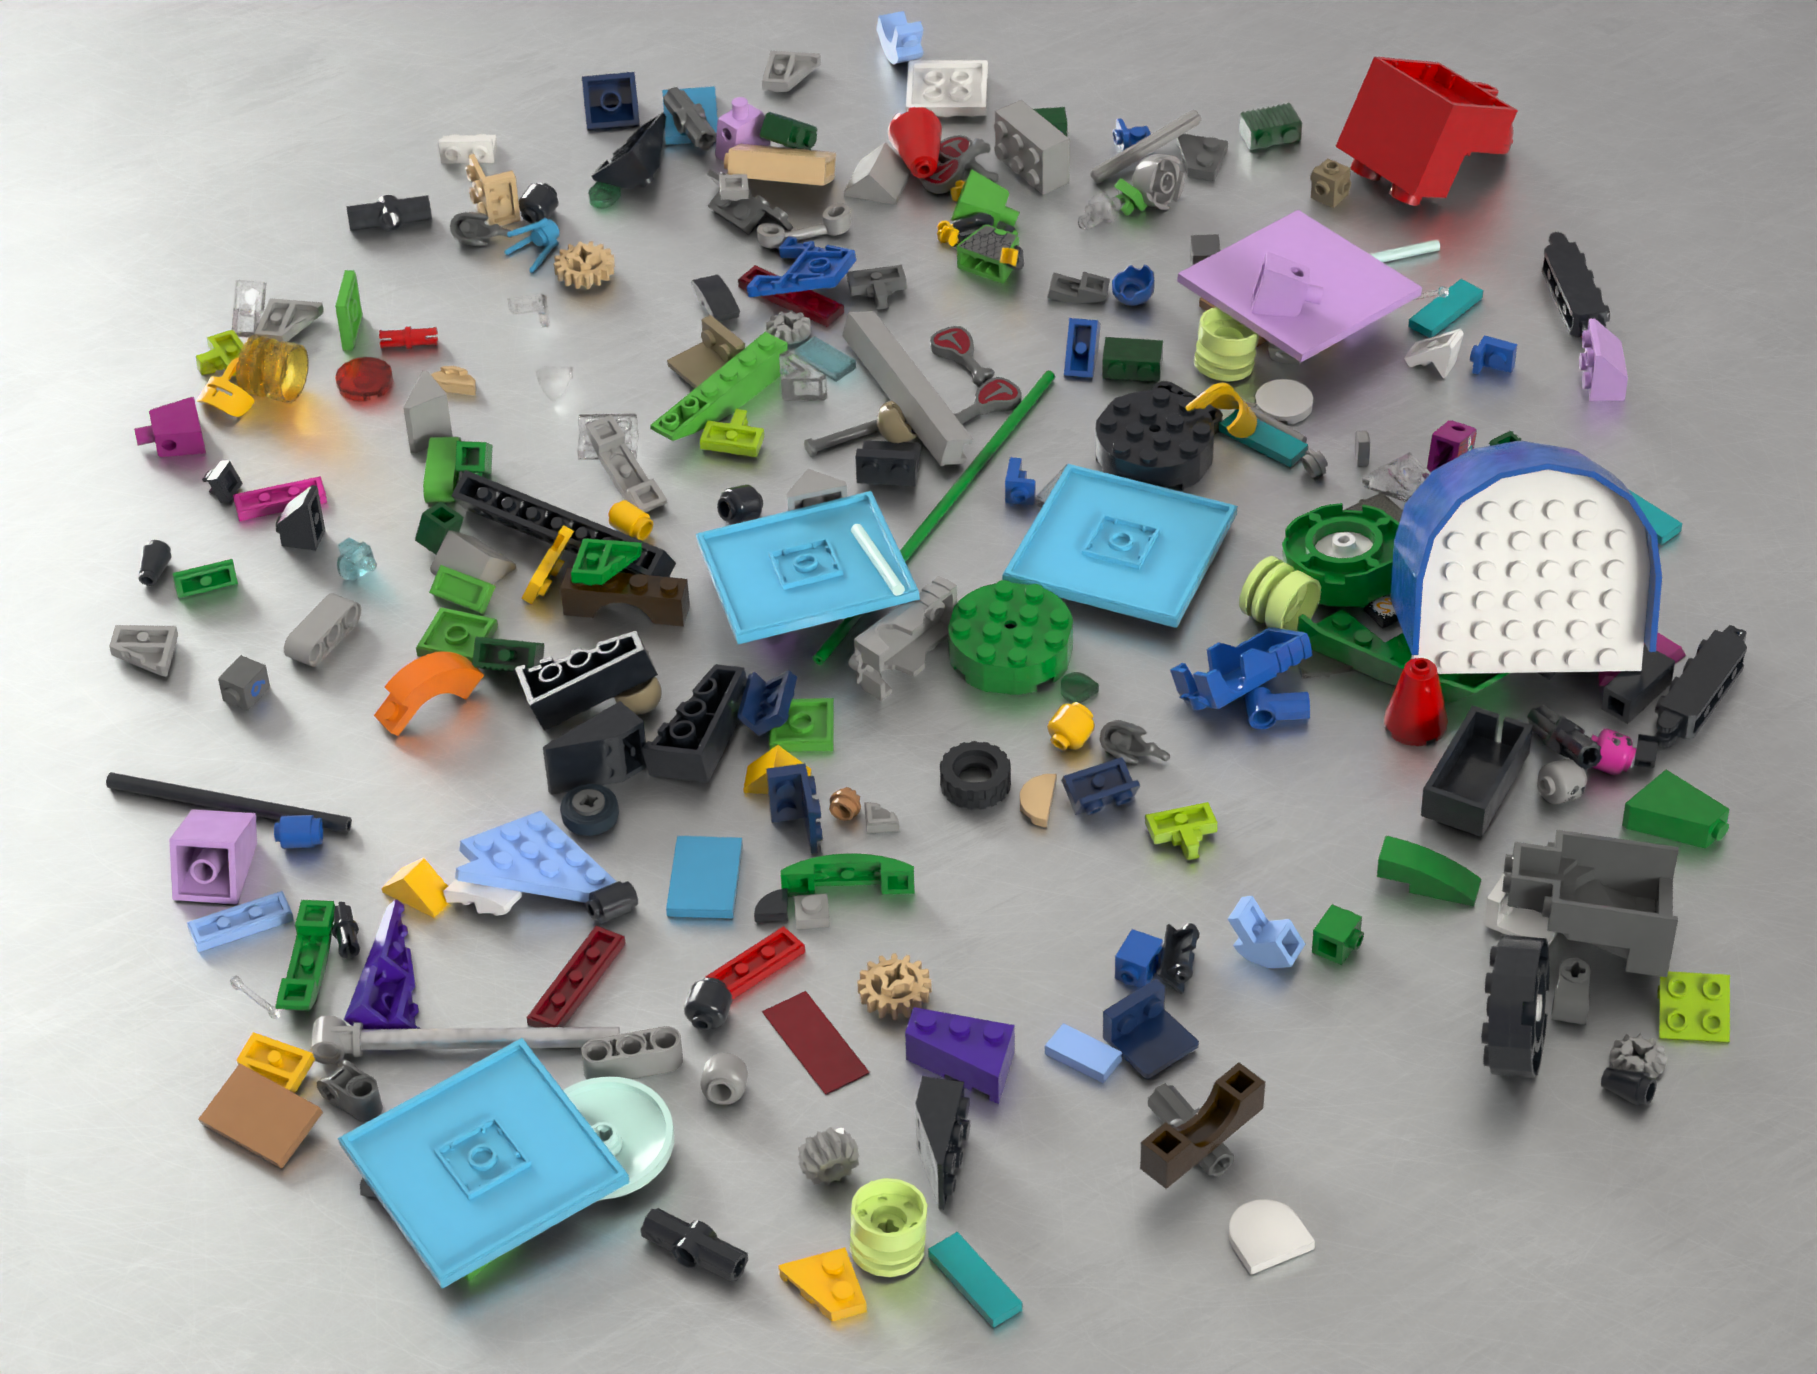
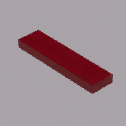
[738,265,844,327]
[526,926,626,1028]

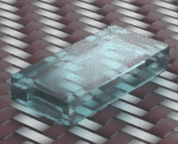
[795,336,856,382]

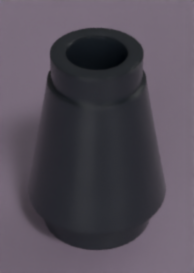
[138,540,172,586]
[1601,1067,1657,1106]

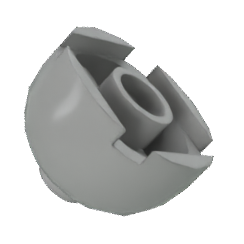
[1132,154,1185,210]

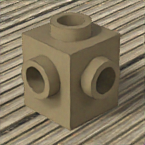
[1310,158,1351,208]

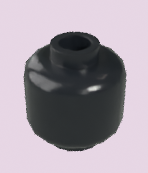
[519,182,559,224]
[717,485,763,525]
[684,978,732,1031]

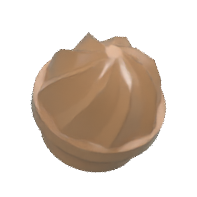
[829,787,861,821]

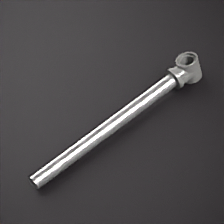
[310,1016,620,1064]

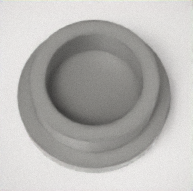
[1301,449,1328,478]

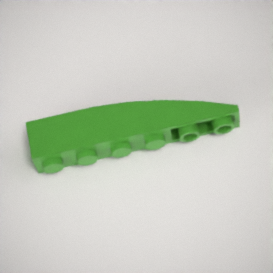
[650,332,790,441]

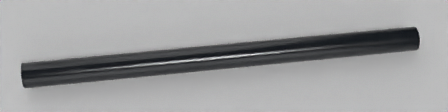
[106,772,352,833]

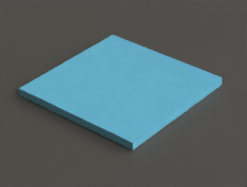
[1002,464,1238,628]
[696,491,920,645]
[338,1038,630,1289]

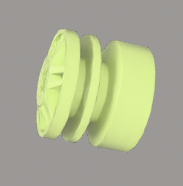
[1194,307,1259,381]
[1239,556,1321,631]
[849,1178,927,1277]

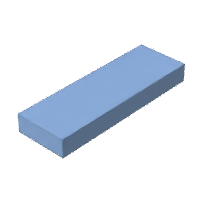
[187,891,294,953]

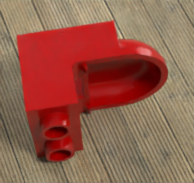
[1335,56,1518,206]

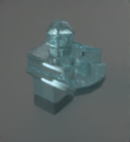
[337,537,377,581]

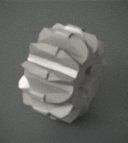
[798,1127,859,1185]

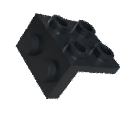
[855,440,922,486]

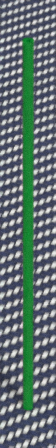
[813,370,1055,665]

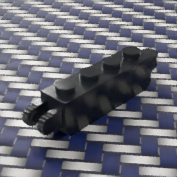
[1542,232,1610,337]
[1655,625,1747,748]

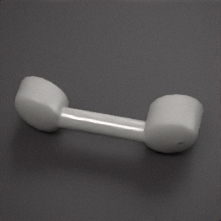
[757,203,851,249]

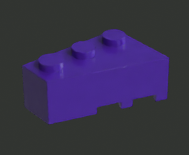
[905,1007,1015,1104]

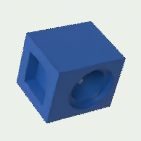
[1115,929,1163,988]

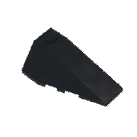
[591,112,666,190]

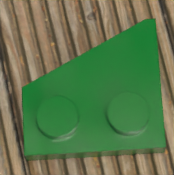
[571,538,642,585]

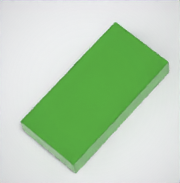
[429,565,496,614]

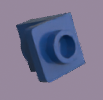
[1112,118,1151,151]
[1470,335,1517,375]
[1005,457,1036,506]

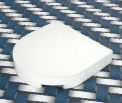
[1229,1199,1315,1275]

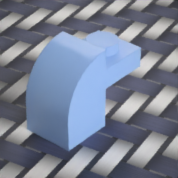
[1228,896,1305,968]

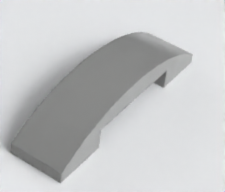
[585,414,667,512]

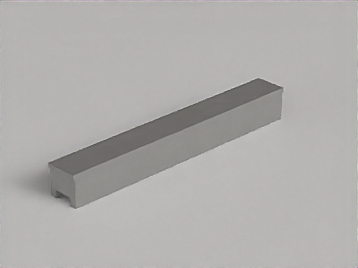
[842,311,972,466]

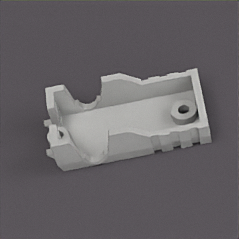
[849,576,957,701]

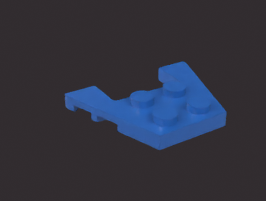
[747,236,857,297]

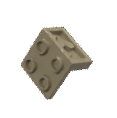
[667,315,745,389]

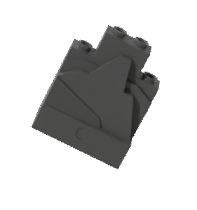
[1502,830,1678,978]

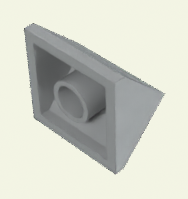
[844,143,912,205]
[403,371,453,453]
[786,469,847,511]
[430,530,516,584]

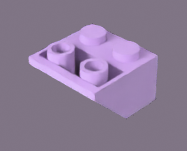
[1579,319,1628,401]

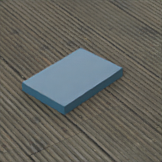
[662,86,718,145]
[666,836,743,918]

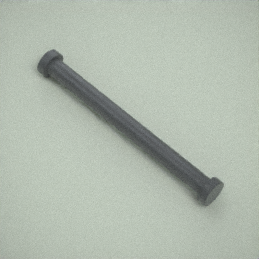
[804,419,907,457]

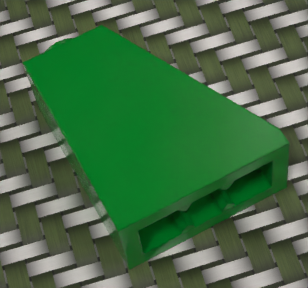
[1622,769,1730,849]

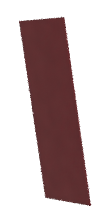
[762,991,870,1094]

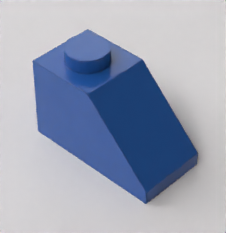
[1064,318,1101,378]

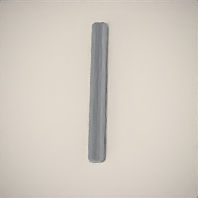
[1090,110,1202,183]

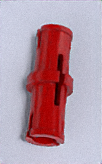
[379,326,438,349]

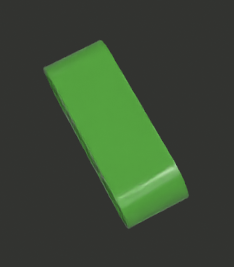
[423,437,461,503]

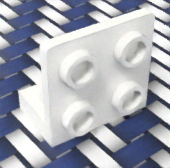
[1484,874,1558,945]

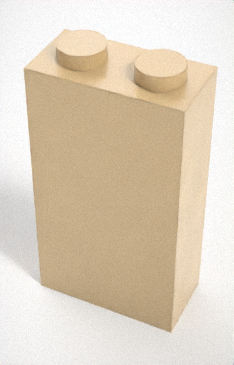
[724,144,836,186]

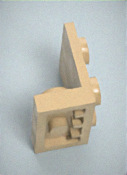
[466,154,521,226]

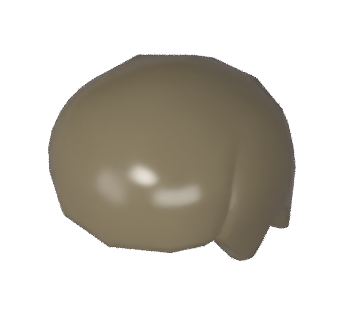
[877,401,917,443]
[614,677,662,716]

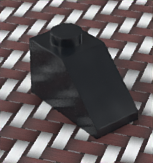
[276,485,325,551]

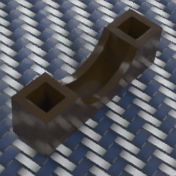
[560,568,690,627]
[1140,1062,1265,1189]

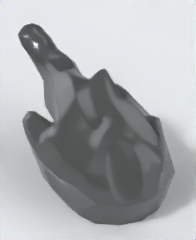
[450,212,512,246]
[1099,720,1170,764]

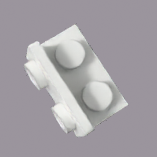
[438,134,497,164]

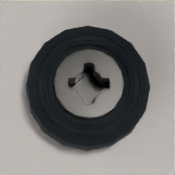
[560,784,619,836]

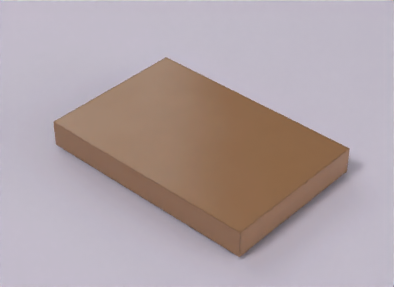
[198,1063,323,1169]

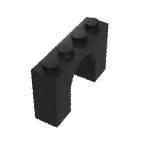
[1536,644,1675,724]

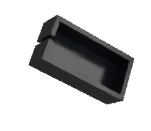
[1421,705,1533,837]

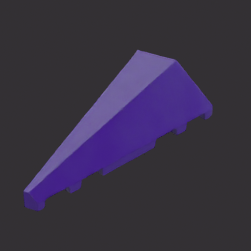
[344,899,421,1029]

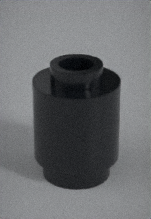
[586,881,638,924]

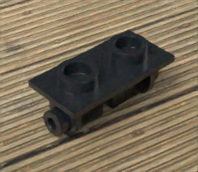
[1158,923,1200,994]

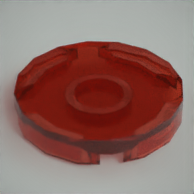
[335,357,394,401]

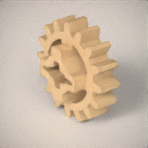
[554,241,615,289]
[857,953,932,1020]

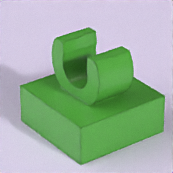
[1111,178,1148,216]

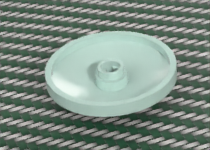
[563,1077,675,1200]

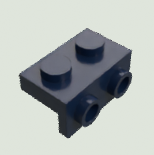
[737,670,798,736]
[1061,757,1140,815]

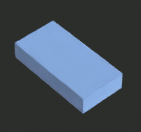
[1045,1023,1122,1083]

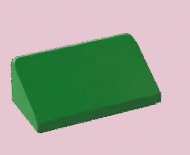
[172,559,238,598]

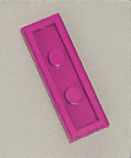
[233,476,327,521]

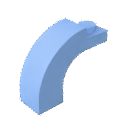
[876,11,923,64]

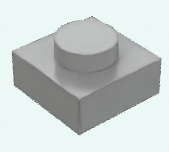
[719,174,749,201]
[794,894,830,930]

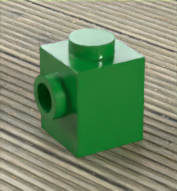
[455,441,493,477]
[1312,904,1364,965]

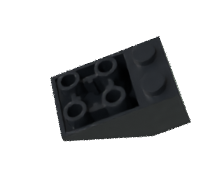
[543,701,647,795]
[915,1076,970,1210]

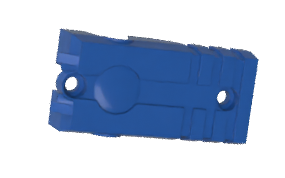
[1170,627,1313,710]

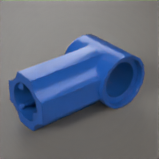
[1244,687,1310,730]

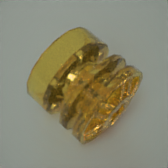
[236,334,309,404]

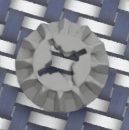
[766,310,811,344]
[1610,1033,1667,1078]

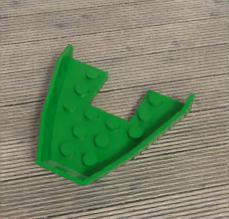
[1297,609,1509,703]

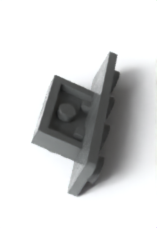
[707,170,793,235]

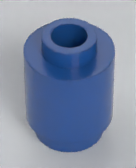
[274,815,323,849]

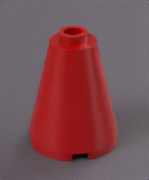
[888,107,942,178]
[1384,658,1448,746]

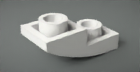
[443,879,522,916]

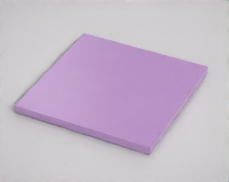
[1177,210,1422,362]

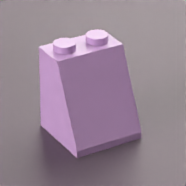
[169,809,257,904]

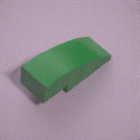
[1377,835,1481,907]

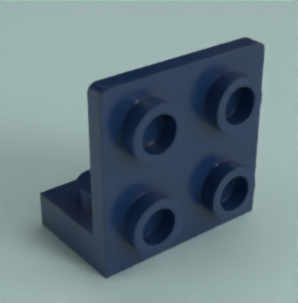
[766,763,823,855]
[1103,978,1199,1079]

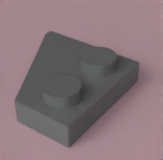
[1176,134,1228,181]

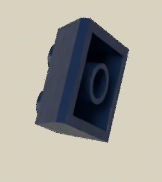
[582,72,640,130]

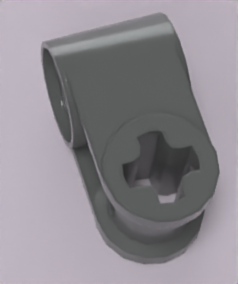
[1551,958,1591,1025]
[317,1060,383,1121]

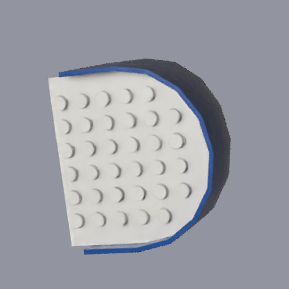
[1391,441,1662,674]

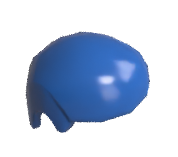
[1112,265,1155,306]

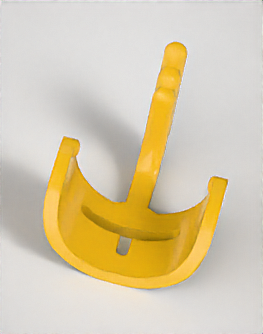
[197,357,260,417]
[1186,383,1257,438]

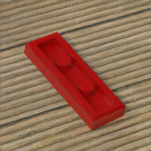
[705,926,805,1000]

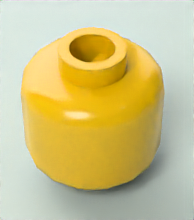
[1047,702,1095,751]

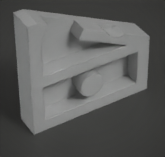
[762,51,821,92]
[254,298,324,345]
[109,625,178,676]

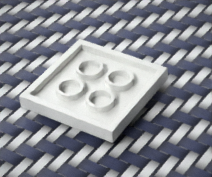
[906,60,988,117]

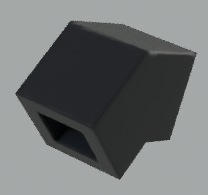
[1634,734,1659,768]

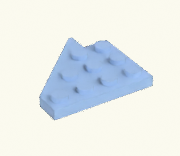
[455,811,617,903]

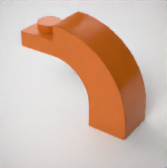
[374,651,484,736]

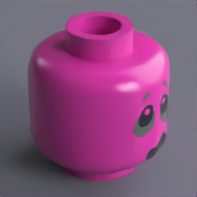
[1590,728,1636,776]

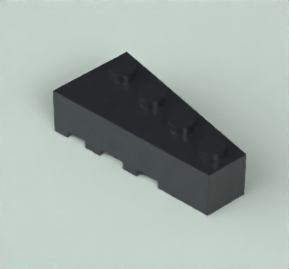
[515,631,658,731]
[641,664,747,783]

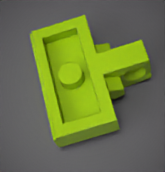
[196,330,257,376]
[699,409,765,457]
[1145,802,1218,860]

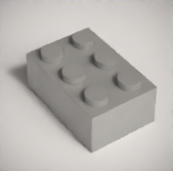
[994,100,1069,195]

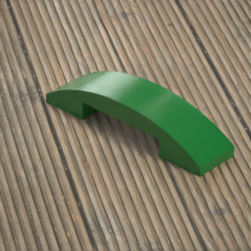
[781,853,915,897]
[275,900,335,1011]

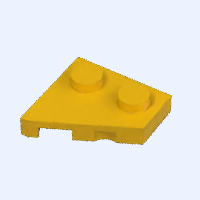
[521,525,574,605]
[236,1032,315,1093]
[778,1247,867,1321]

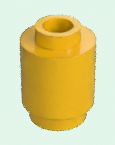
[608,500,654,541]

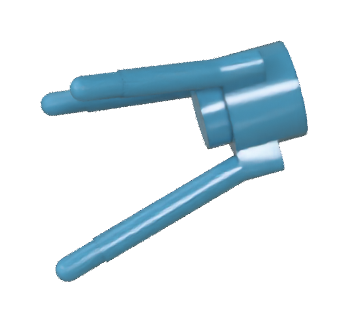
[504,218,560,273]

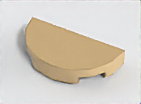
[431,366,476,395]
[1019,774,1057,828]

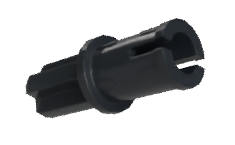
[332,901,360,958]

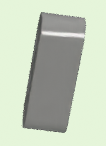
[284,593,361,667]
[581,1026,683,1080]

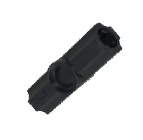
[346,195,432,231]
[1527,704,1602,770]
[641,1208,748,1282]

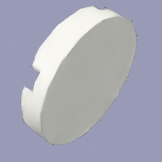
[1255,379,1313,424]

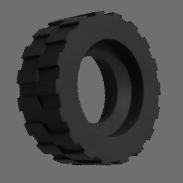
[940,741,1011,810]

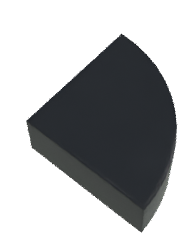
[754,888,788,922]

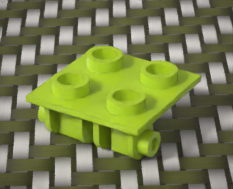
[1657,971,1730,1043]

